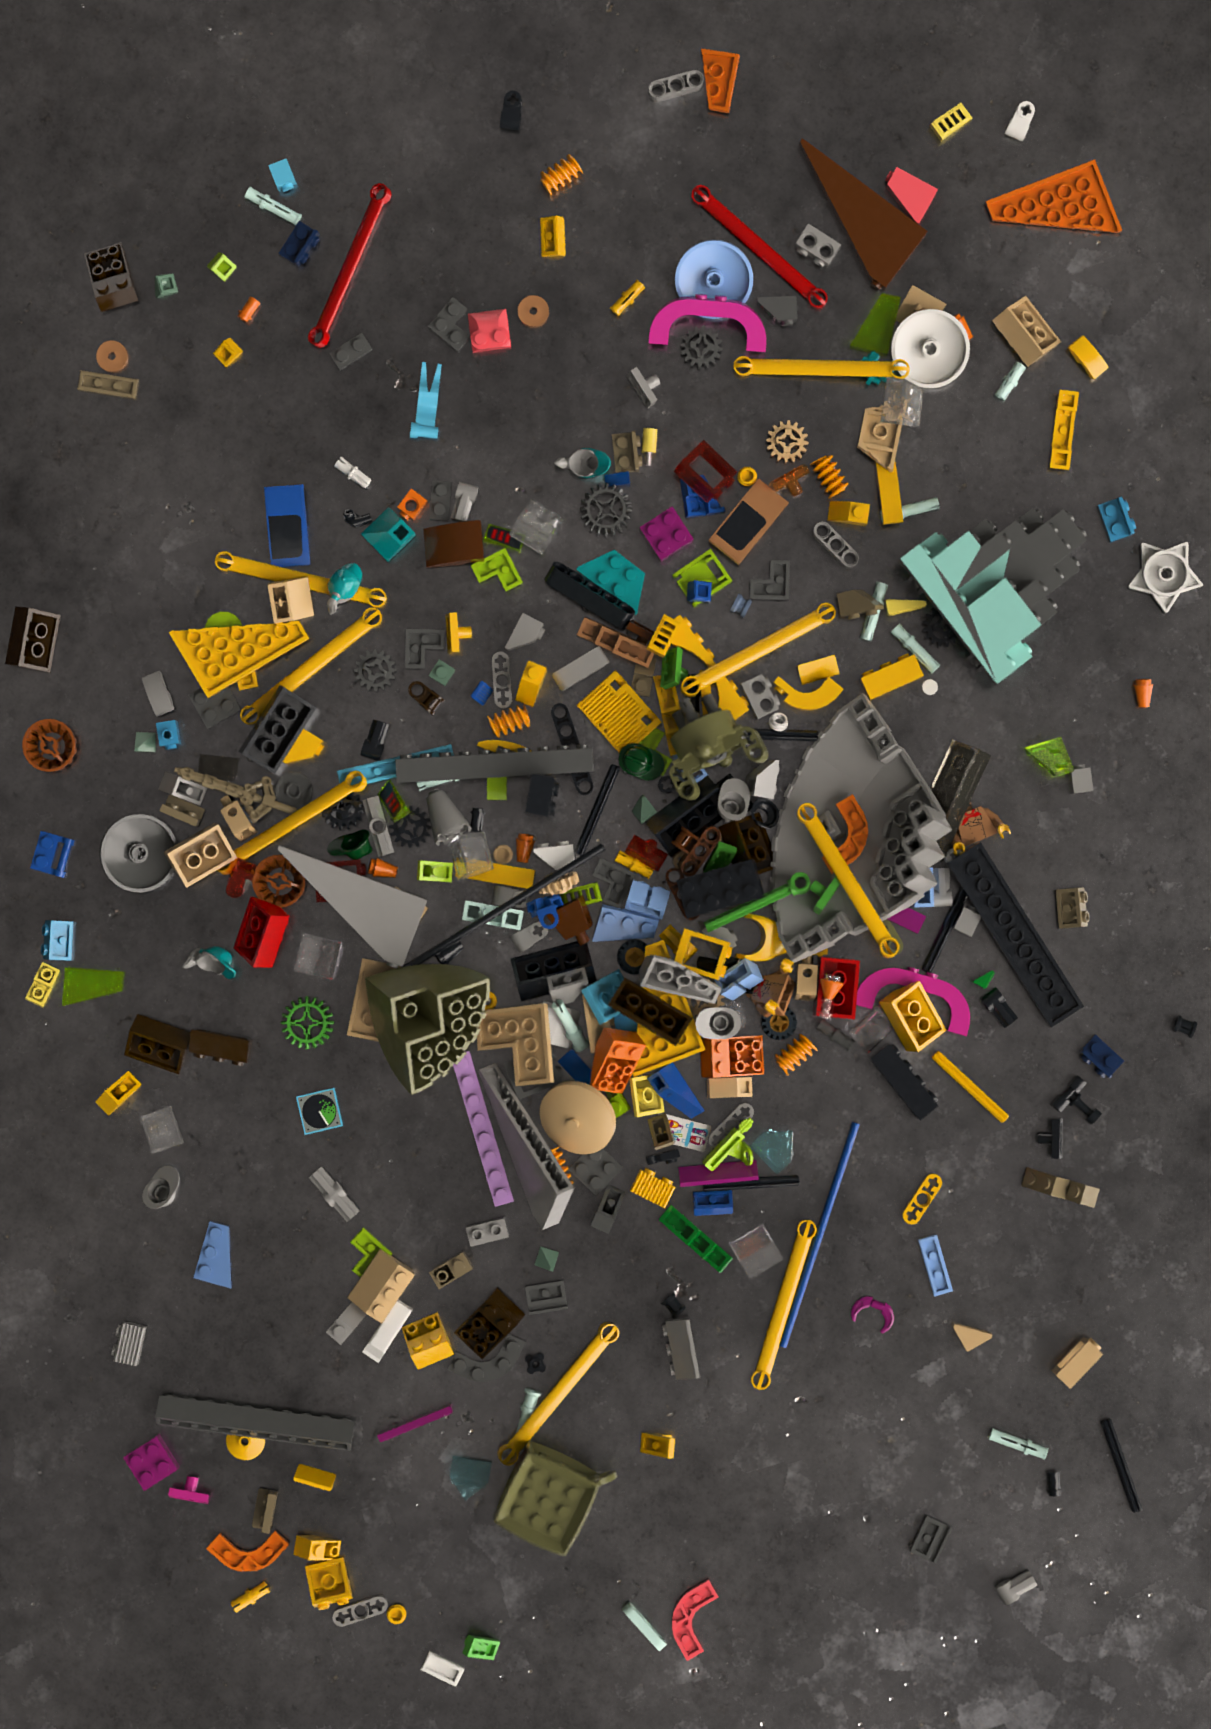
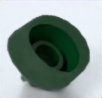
[618,743,665,781]
[327,829,372,860]

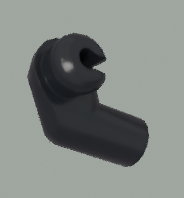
[343,509,372,527]

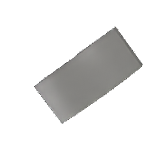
[142,671,175,717]

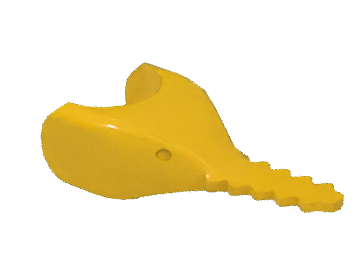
[735,914,828,962]

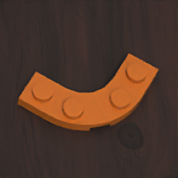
[822,794,868,875]
[206,1530,290,1572]

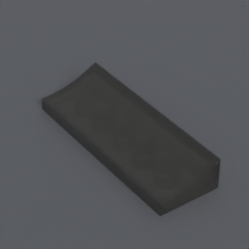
[930,740,991,863]

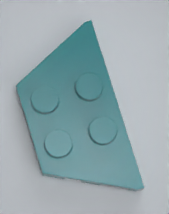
[576,550,645,616]

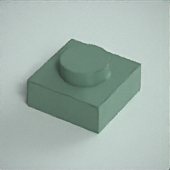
[429,659,456,686]

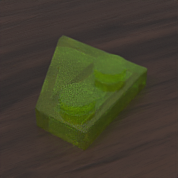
[1025,737,1074,777]

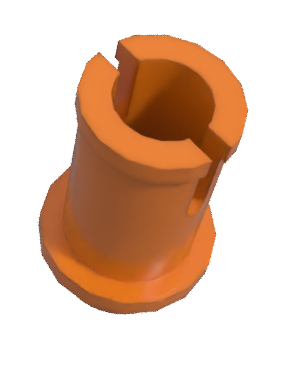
[238,296,260,323]

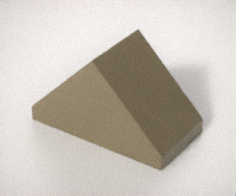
[647,1113,675,1150]

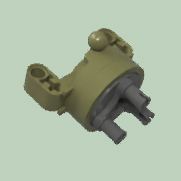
[669,693,768,801]

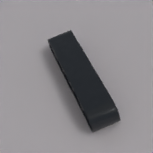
[544,562,635,629]
[551,703,593,796]

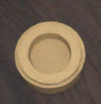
[493,845,513,864]

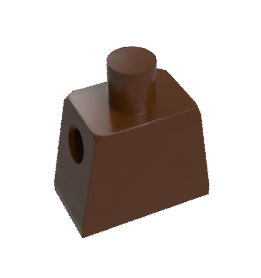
[547,895,593,946]

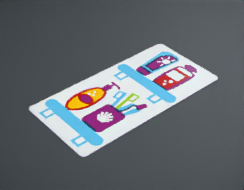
[658,1113,711,1152]

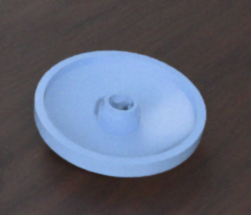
[675,239,753,319]

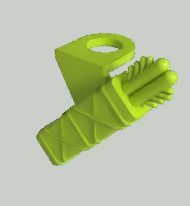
[702,1117,753,1171]

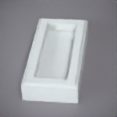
[421,1651,465,1687]

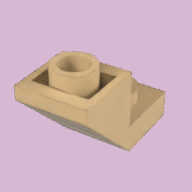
[707,1077,752,1098]

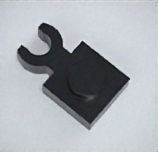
[646,1148,680,1165]

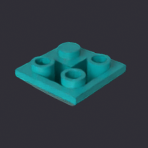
[361,507,416,562]

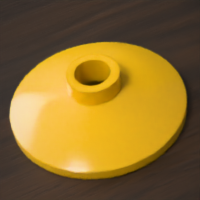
[226,1434,265,1460]

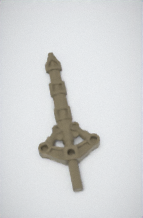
[174,767,297,823]

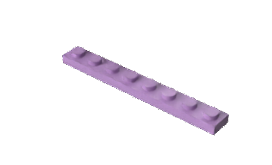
[453,1051,514,1207]

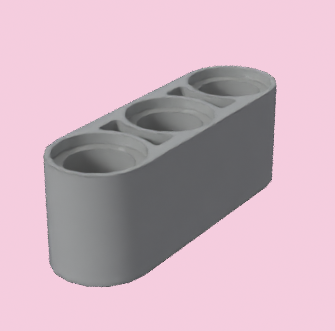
[648,70,704,102]
[813,521,859,569]
[552,646,610,692]

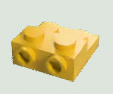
[305,1557,353,1610]

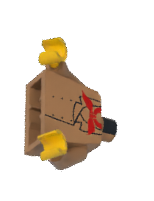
[949,798,1011,856]
[746,958,796,1018]

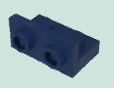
[278,221,320,267]
[1079,1034,1124,1079]

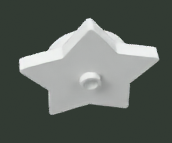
[1128,542,1203,613]

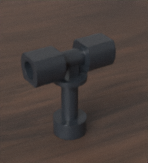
[1051,1075,1102,1125]

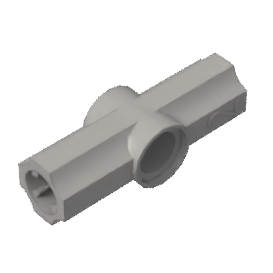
[362,796,395,857]
[309,1166,360,1222]

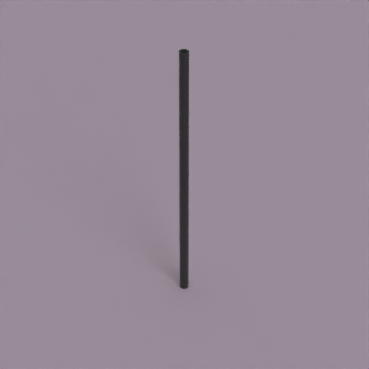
[403,843,606,967]

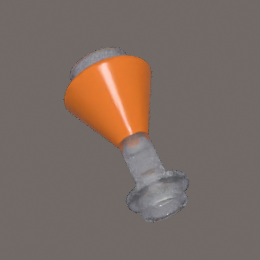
[818,974,843,1019]

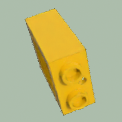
[674,928,733,980]

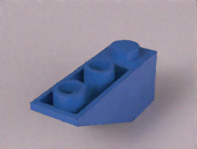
[647,1062,705,1119]

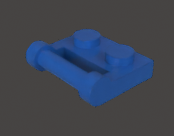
[30,831,75,878]

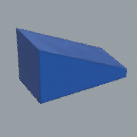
[604,471,630,487]

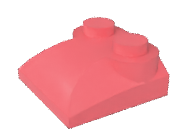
[468,309,511,353]

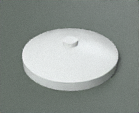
[891,309,970,388]

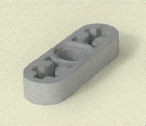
[492,652,512,709]
[708,1103,754,1148]
[333,1595,388,1627]

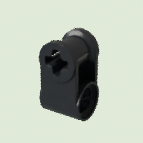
[500,90,522,130]

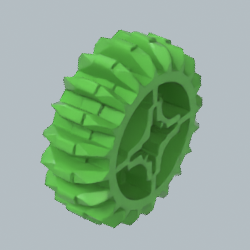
[281,996,334,1049]

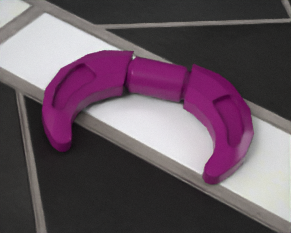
[851,1296,894,1333]

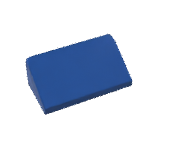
[558,1048,592,1085]
[693,1190,733,1216]

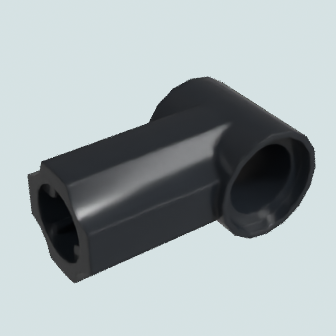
[360,719,389,761]
[980,987,1018,1028]

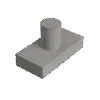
[626,367,660,409]

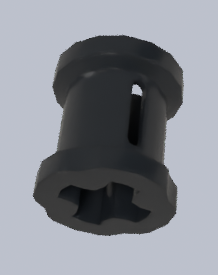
[658,775,675,794]
[1172,1015,1198,1038]
[661,1293,686,1319]

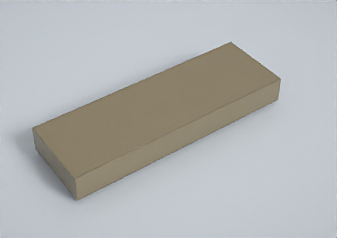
[77,370,139,399]

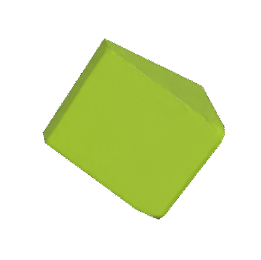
[207,252,237,281]

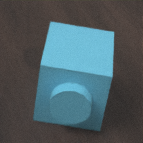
[268,158,297,192]

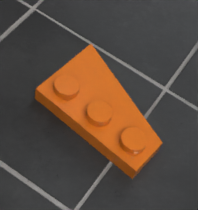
[701,48,740,113]

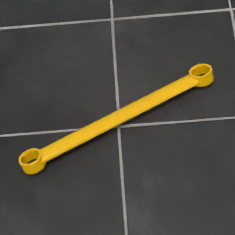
[733,356,910,380]
[215,551,387,608]
[680,603,836,697]
[240,607,382,725]
[217,771,367,875]
[797,803,899,958]
[751,1219,817,1390]
[497,1322,619,1466]

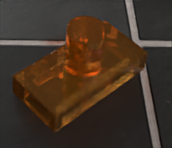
[769,464,810,497]

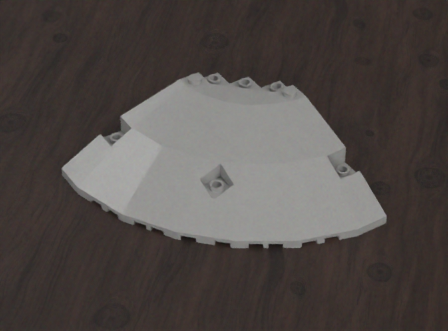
[769,693,952,962]

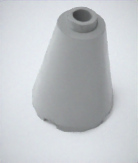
[426,789,472,846]

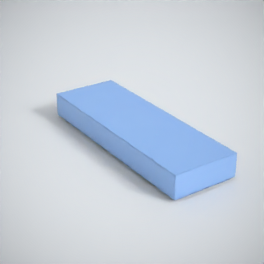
[918,1234,953,1296]

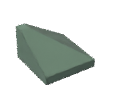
[155,273,178,298]
[135,732,156,752]
[632,794,657,824]
[535,1246,559,1272]

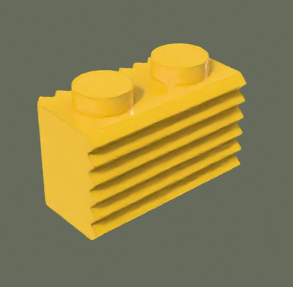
[630,1168,675,1208]

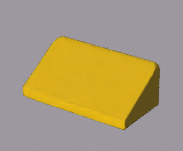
[540,215,565,257]
[796,655,839,685]
[293,1464,336,1491]

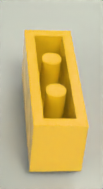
[859,653,924,700]

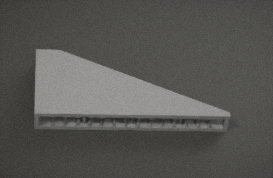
[278,845,427,968]
[478,1063,574,1230]

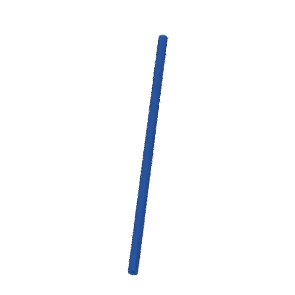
[779,1122,860,1348]

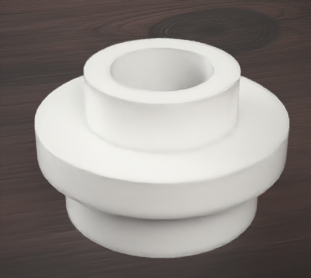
[769,713,788,731]

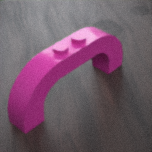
[649,294,766,352]
[856,967,970,1036]

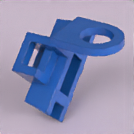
[526,894,564,929]

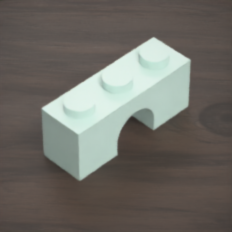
[462,900,524,930]

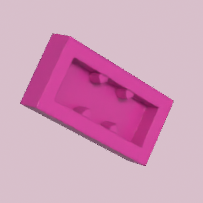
[168,1476,210,1504]

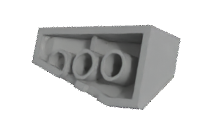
[639,955,721,1004]

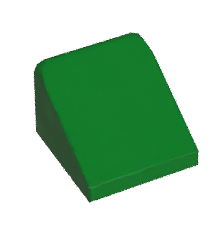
[971,970,995,989]

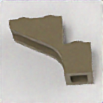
[1021,1167,1100,1208]

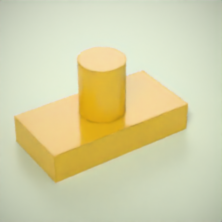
[445,612,472,654]

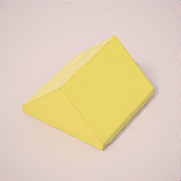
[629,1074,665,1117]

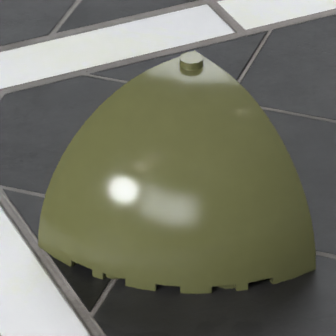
[365,964,490,1095]

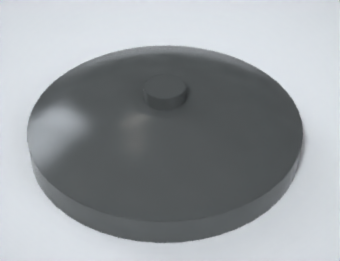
[99,814,177,893]

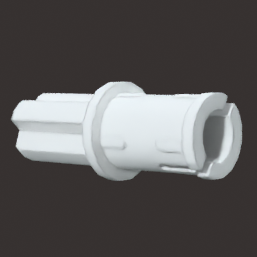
[334,457,371,488]

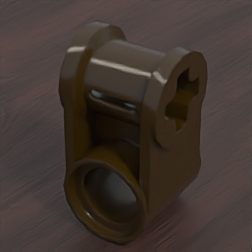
[408,681,445,715]

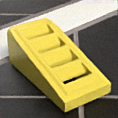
[930,103,972,142]
[884,599,927,617]

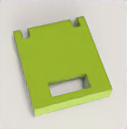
[672,549,733,607]

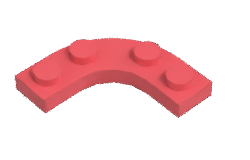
[672,1579,718,1661]

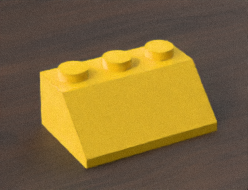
[879,981,947,1052]

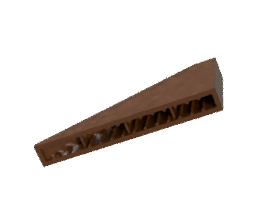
[799,138,928,291]

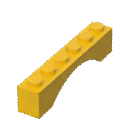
[661,615,750,720]

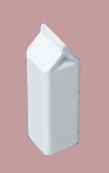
[362,1299,413,1363]

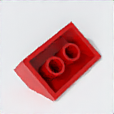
[233,897,290,968]
[813,957,860,1019]

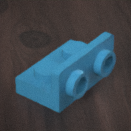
[1097,496,1136,542]
[41,920,73,961]

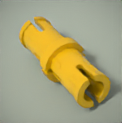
[610,280,645,316]
[614,850,654,879]
[230,1581,271,1613]

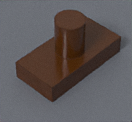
[626,619,666,647]

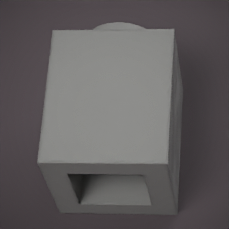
[1069,764,1094,794]
[953,905,981,937]

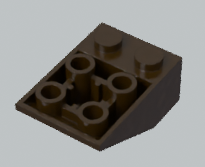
[84,242,138,312]
[454,1288,525,1360]

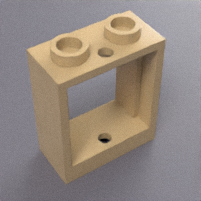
[1051,1337,1103,1389]

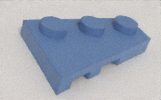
[592,904,659,942]
[193,1221,232,1289]

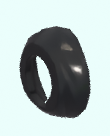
[751,798,779,829]

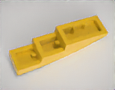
[875,461,903,525]
[653,675,681,756]
[455,857,535,889]

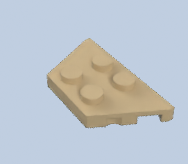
[857,399,907,472]

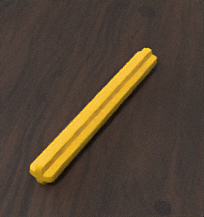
[932,1051,1009,1123]

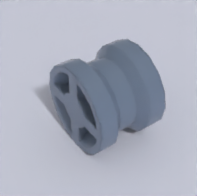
[730,594,753,618]

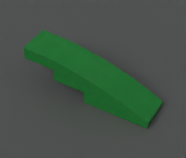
[659,1205,733,1273]

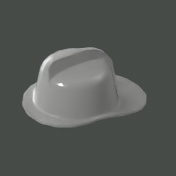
[718,778,750,823]
[695,1007,741,1039]
[142,1165,180,1209]

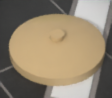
[540,1081,616,1154]

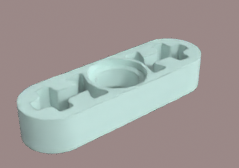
[622,1602,667,1651]

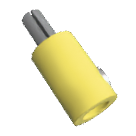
[642,428,658,466]

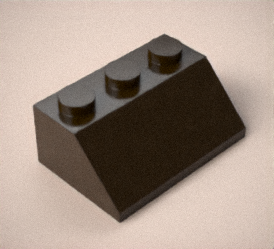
[5,606,61,673]
[719,812,775,874]
[124,1014,190,1075]
[189,1028,253,1066]

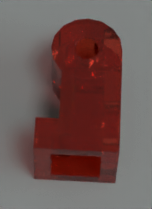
[226,858,256,898]

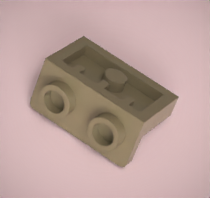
[612,431,643,473]
[159,794,205,827]
[1056,887,1089,929]
[252,1488,278,1534]

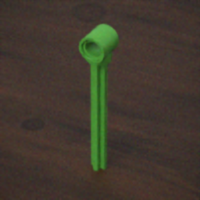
[704,872,811,933]

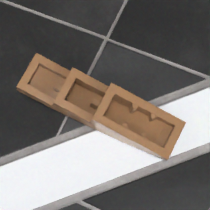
[577,617,654,668]

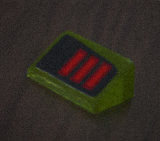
[483,524,526,553]
[377,780,411,823]

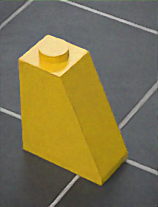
[515,661,547,707]

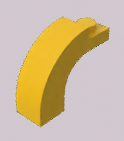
[773,676,844,711]

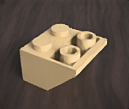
[268,577,314,623]

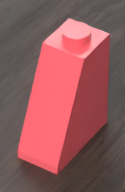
[885,167,938,224]

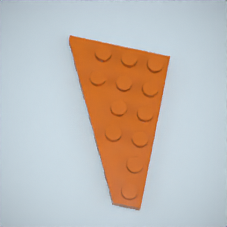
[985,159,1122,233]

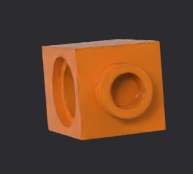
[397,488,428,521]

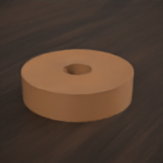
[518,295,549,328]
[96,341,128,373]

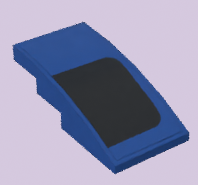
[264,484,311,567]

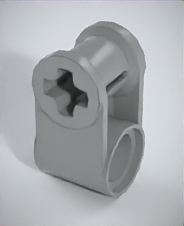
[491,885,530,908]
[510,921,548,953]

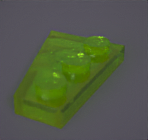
[850,293,901,355]
[62,967,125,1006]

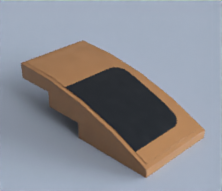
[708,479,789,565]

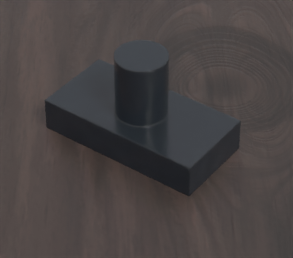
[1038,1118,1063,1159]

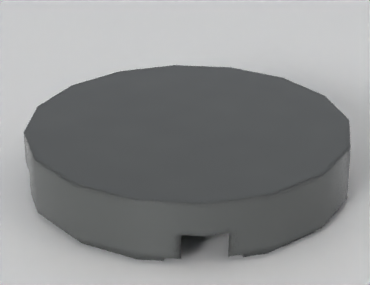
[274,771,314,810]

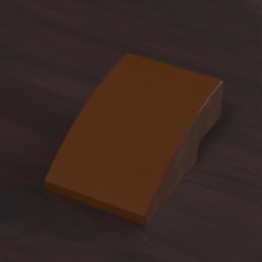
[423,520,484,568]

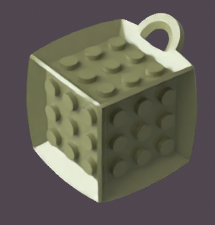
[493,1441,617,1556]

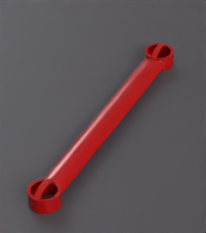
[308,183,392,348]
[691,185,828,309]

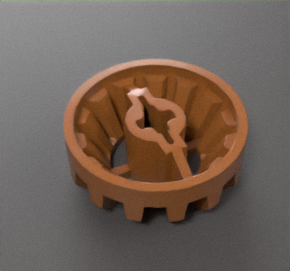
[22,719,77,772]
[252,855,306,908]

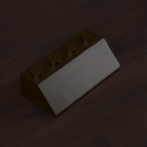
[608,978,692,1046]

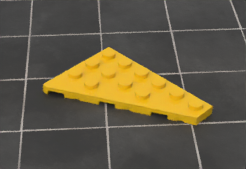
[169,621,309,698]
[632,939,706,1077]

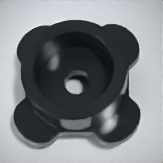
[525,1353,546,1374]

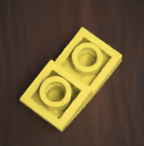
[25,962,60,1008]

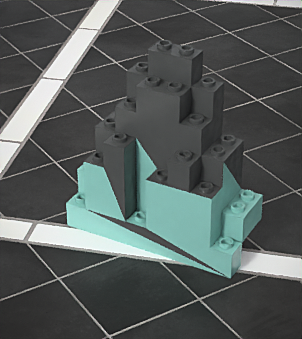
[899,508,1087,685]

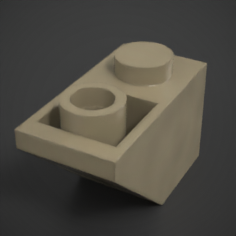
[837,590,884,620]
[429,1250,473,1289]

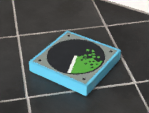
[296,1088,343,1135]

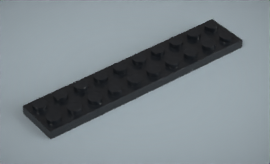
[947,842,1084,1028]

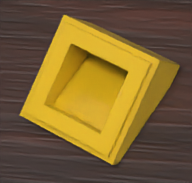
[213,338,243,367]

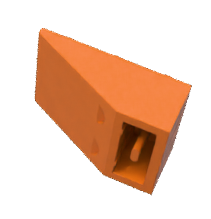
[590,1027,646,1094]
[701,1035,764,1078]

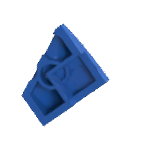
[680,475,726,518]

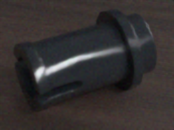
[470,808,486,832]
[1047,1471,1063,1496]

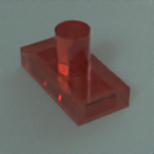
[625,835,668,872]

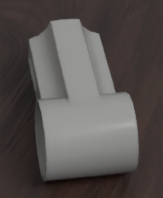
[450,481,479,522]
[933,868,952,907]
[995,1570,1038,1605]

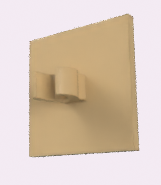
[894,285,946,323]

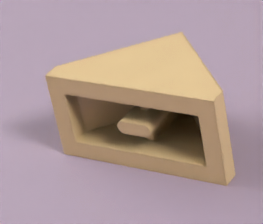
[952,1322,992,1352]

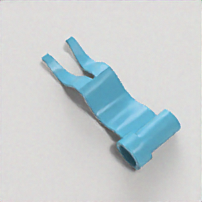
[410,362,442,439]

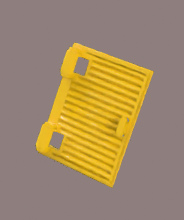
[577,670,662,753]

